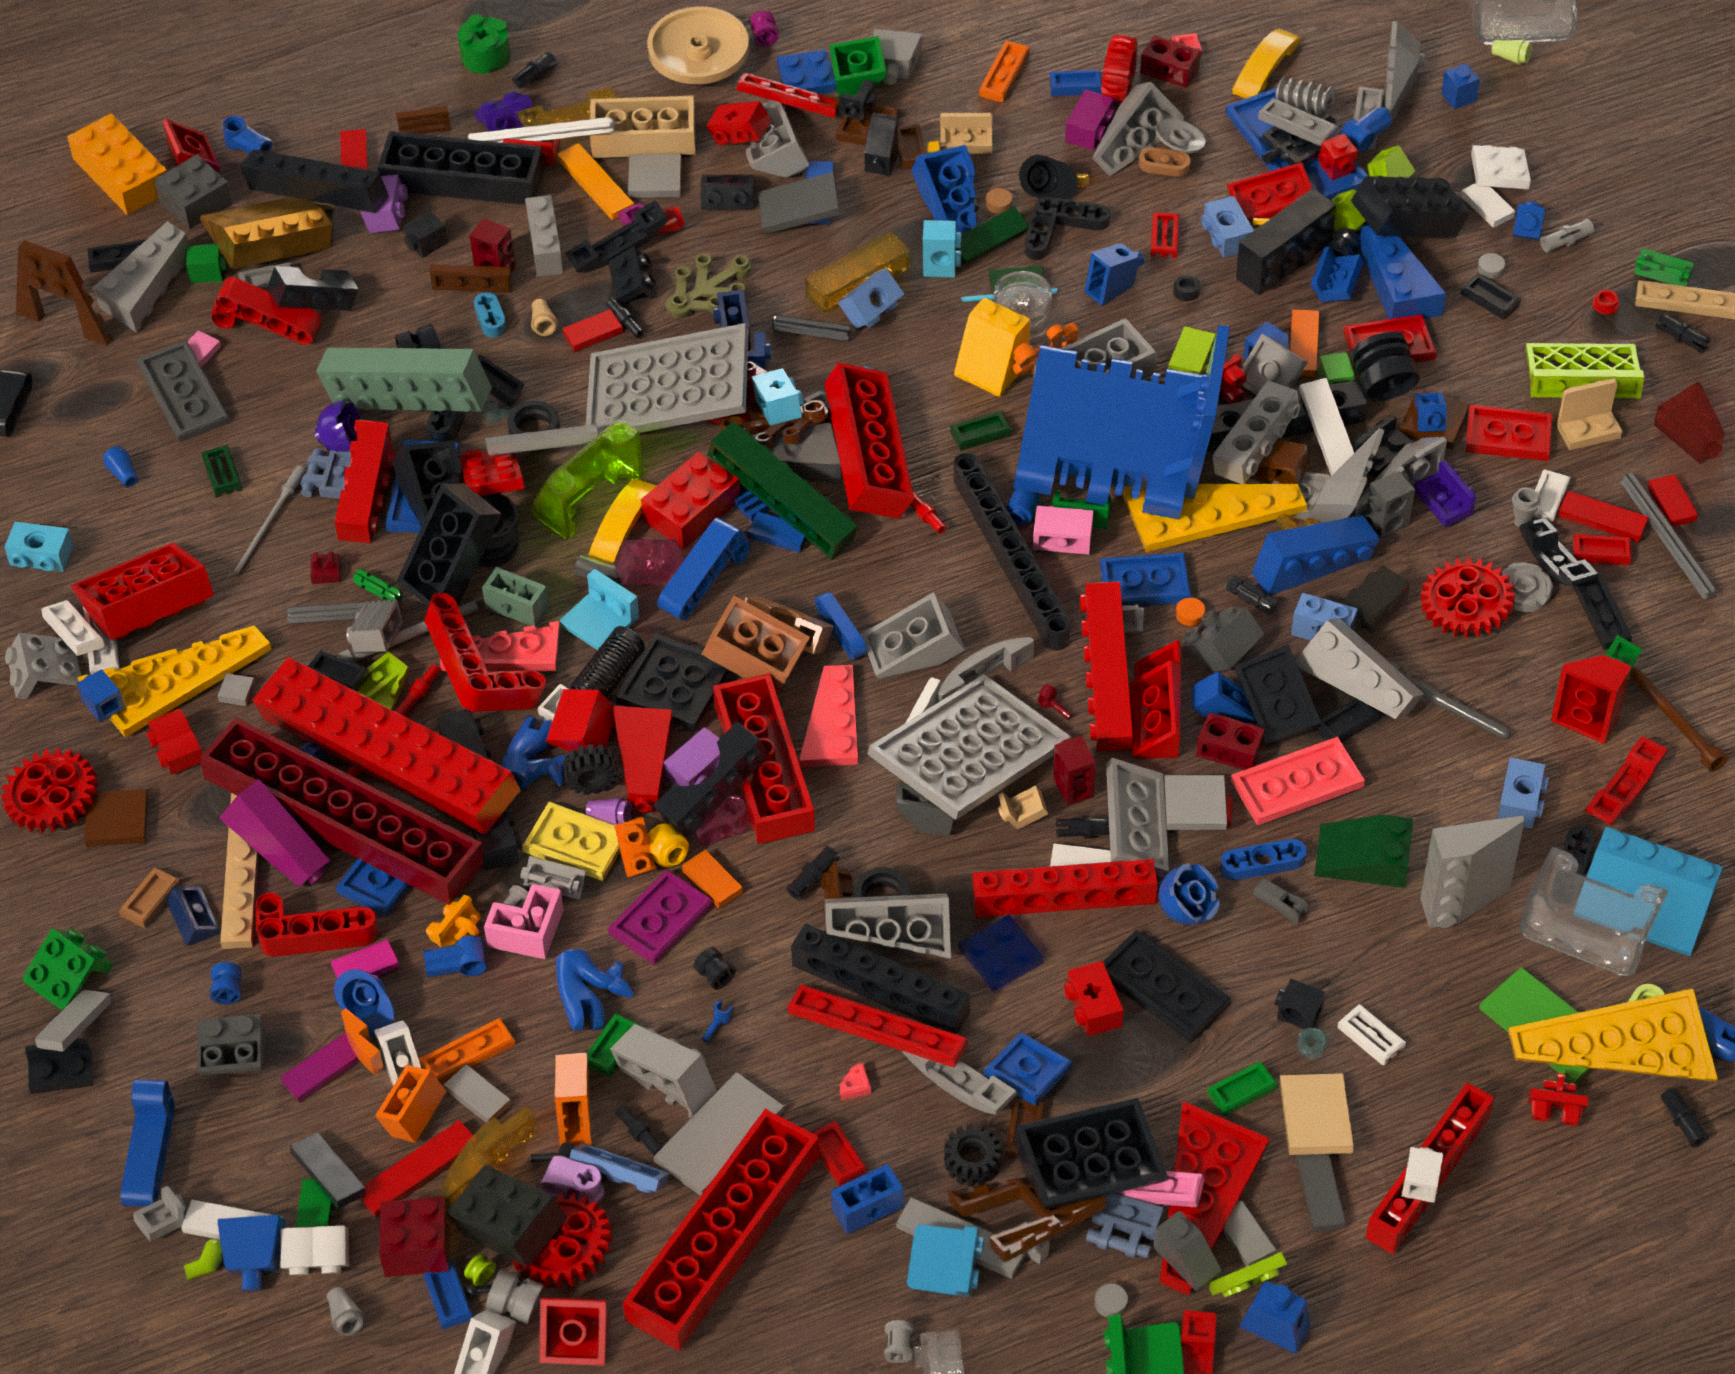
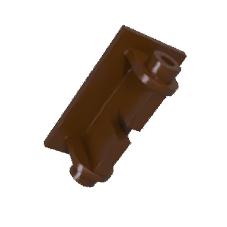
[821,861,853,915]

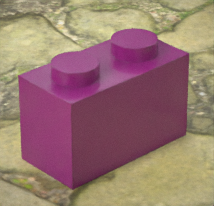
[1065,90,1116,150]

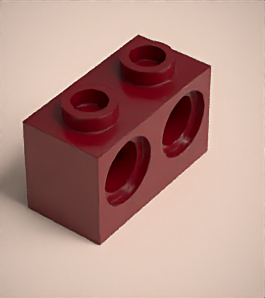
[1140,35,1200,88]
[469,218,516,273]
[1196,712,1265,770]
[1053,736,1096,806]

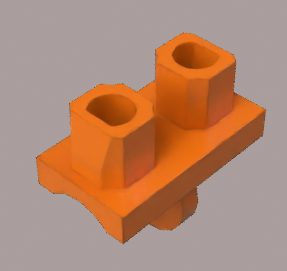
[613,817,656,877]

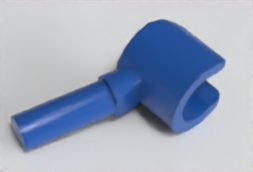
[701,1000,732,1043]

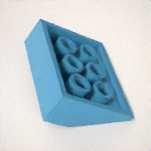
[1573,827,1723,956]

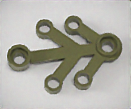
[666,253,752,319]

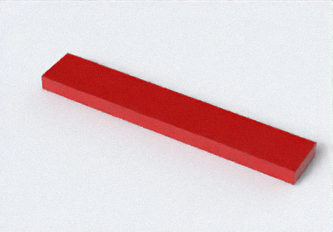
[787,985,968,1068]

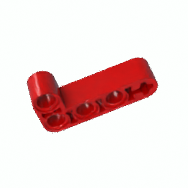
[211,277,322,345]
[255,892,379,957]

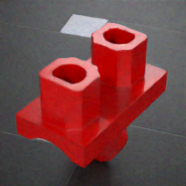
[1218,354,1247,404]
[1527,1072,1589,1127]

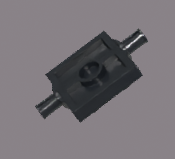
[1262,115,1336,166]

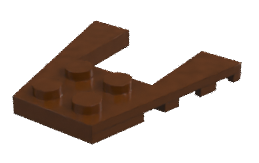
[16,240,113,346]
[949,1178,1107,1263]

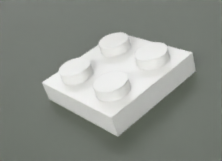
[1471,145,1531,189]

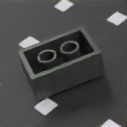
[446,1164,567,1267]

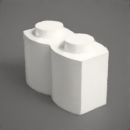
[280,1226,349,1275]

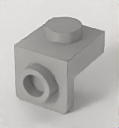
[133,1185,186,1242]

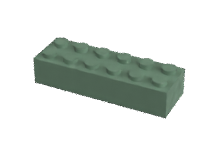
[316,348,492,412]

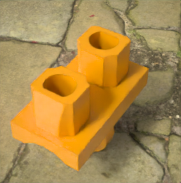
[426,895,481,947]

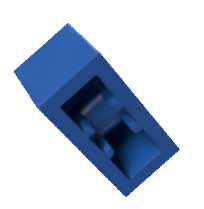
[831,1164,903,1234]

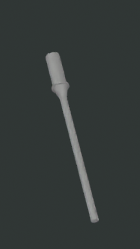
[234,465,306,574]

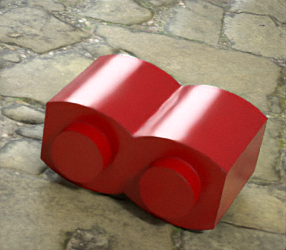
[145,709,202,775]

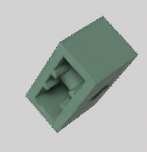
[482,567,549,627]

